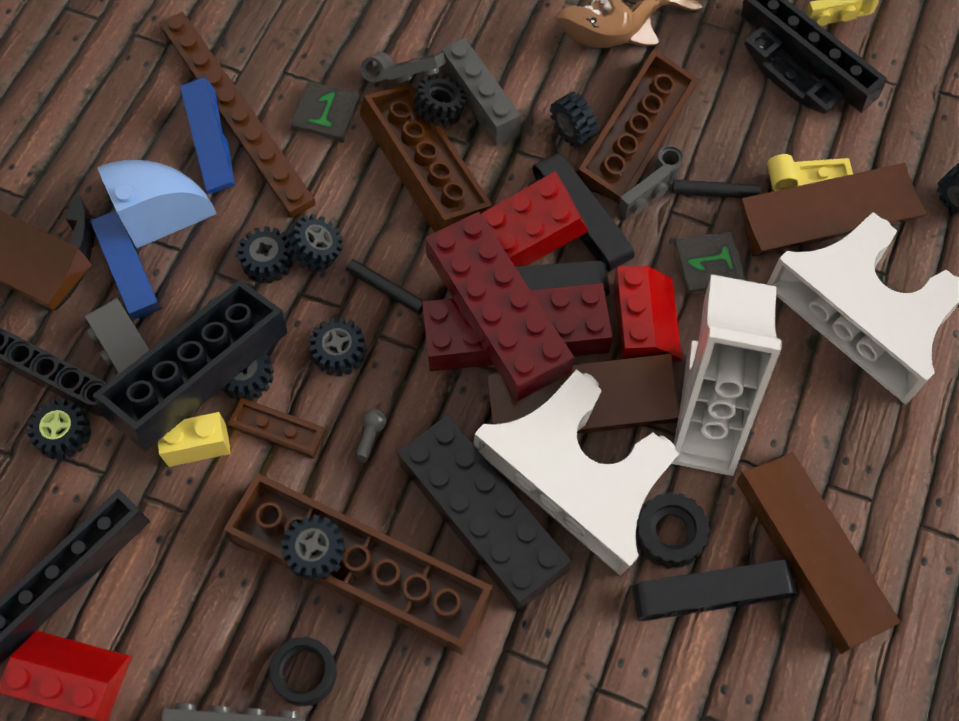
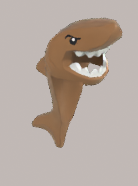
[557,0,702,49]

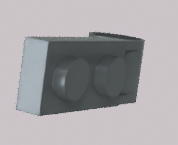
[360,52,447,82]
[618,145,684,220]

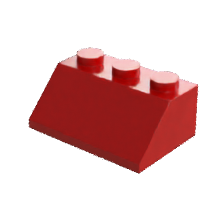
[613,265,682,362]
[0,631,132,721]

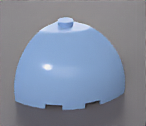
[97,160,217,248]

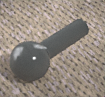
[355,409,387,463]

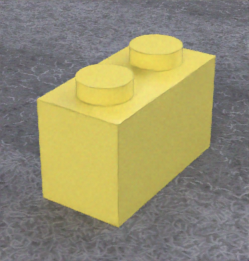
[158,412,231,467]

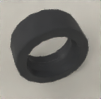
[270,637,337,706]

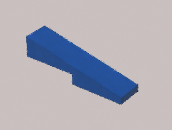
[180,77,235,194]
[90,210,161,320]

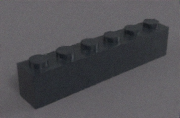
[741,0,887,113]
[0,489,150,664]

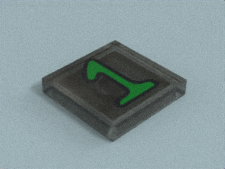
[290,81,361,143]
[674,231,746,294]

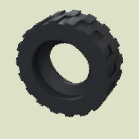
[636,492,710,569]

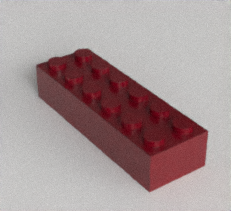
[425,212,574,401]
[422,283,612,372]

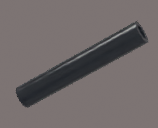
[672,179,760,198]
[346,259,424,315]

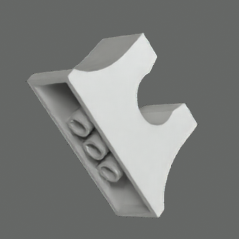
[767,212,959,405]
[671,275,781,476]
[473,369,679,576]

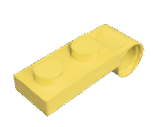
[805,0,879,26]
[767,154,853,191]

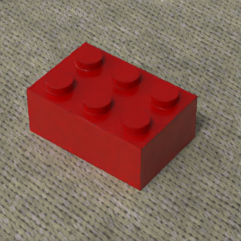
[481,171,589,267]

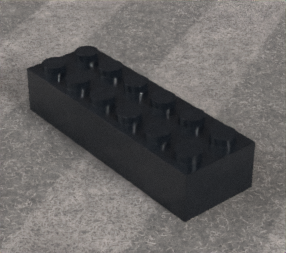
[93,280,287,451]
[397,415,572,612]

